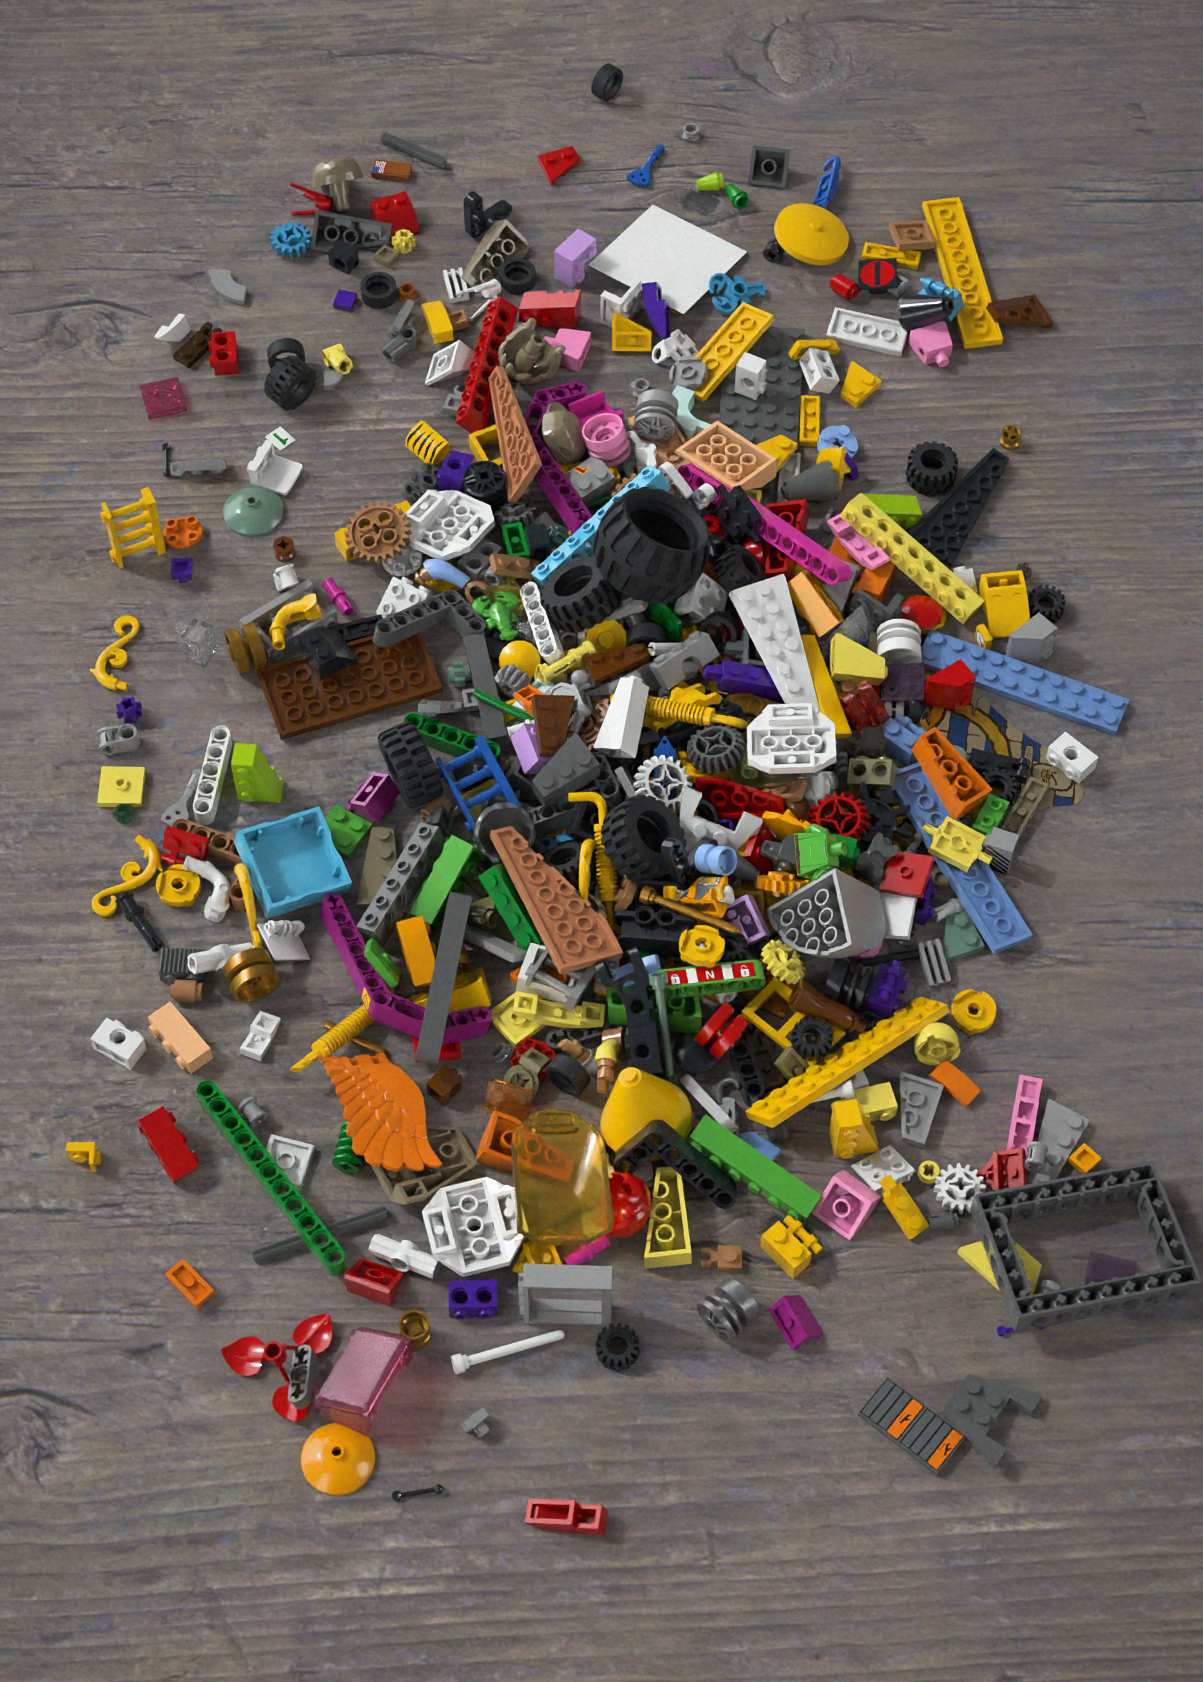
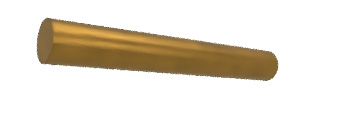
[323,1020,387,1054]

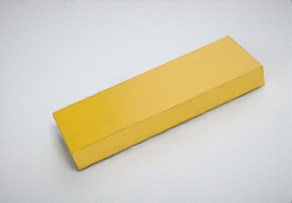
[861,242,921,270]
[799,395,820,447]

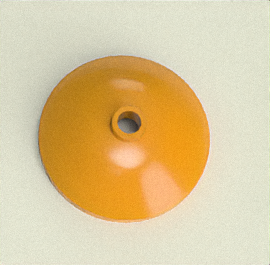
[301,1422,375,1495]

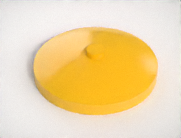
[774,203,849,265]

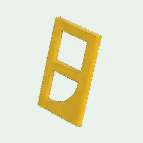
[741,977,846,1067]

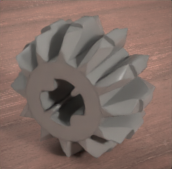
[494,664,531,699]

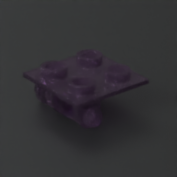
[881,663,925,702]
[1084,1251,1137,1285]

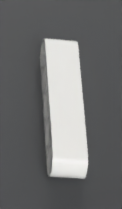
[520,582,565,665]
[193,725,232,825]

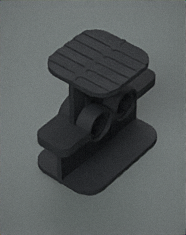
[615,880,698,963]

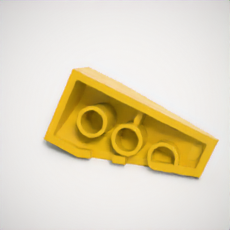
[406,967,491,1013]

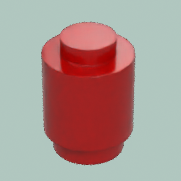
[829,274,859,300]

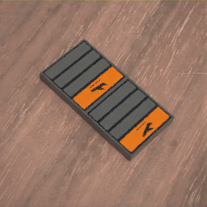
[858,1376,966,1476]

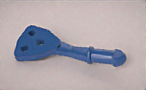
[626,144,665,187]

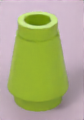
[696,172,724,191]

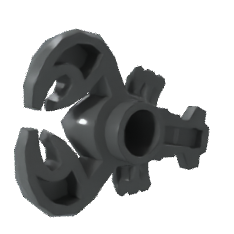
[401,463,440,504]

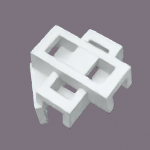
[652,329,699,365]

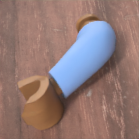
[414,558,491,604]

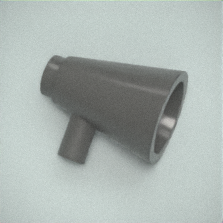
[727,845,760,890]

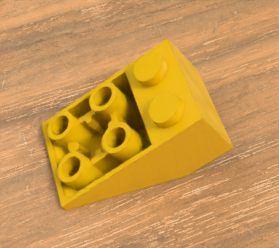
[978,570,1030,639]

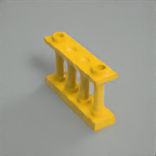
[100,487,166,569]

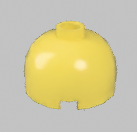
[914,1022,960,1066]

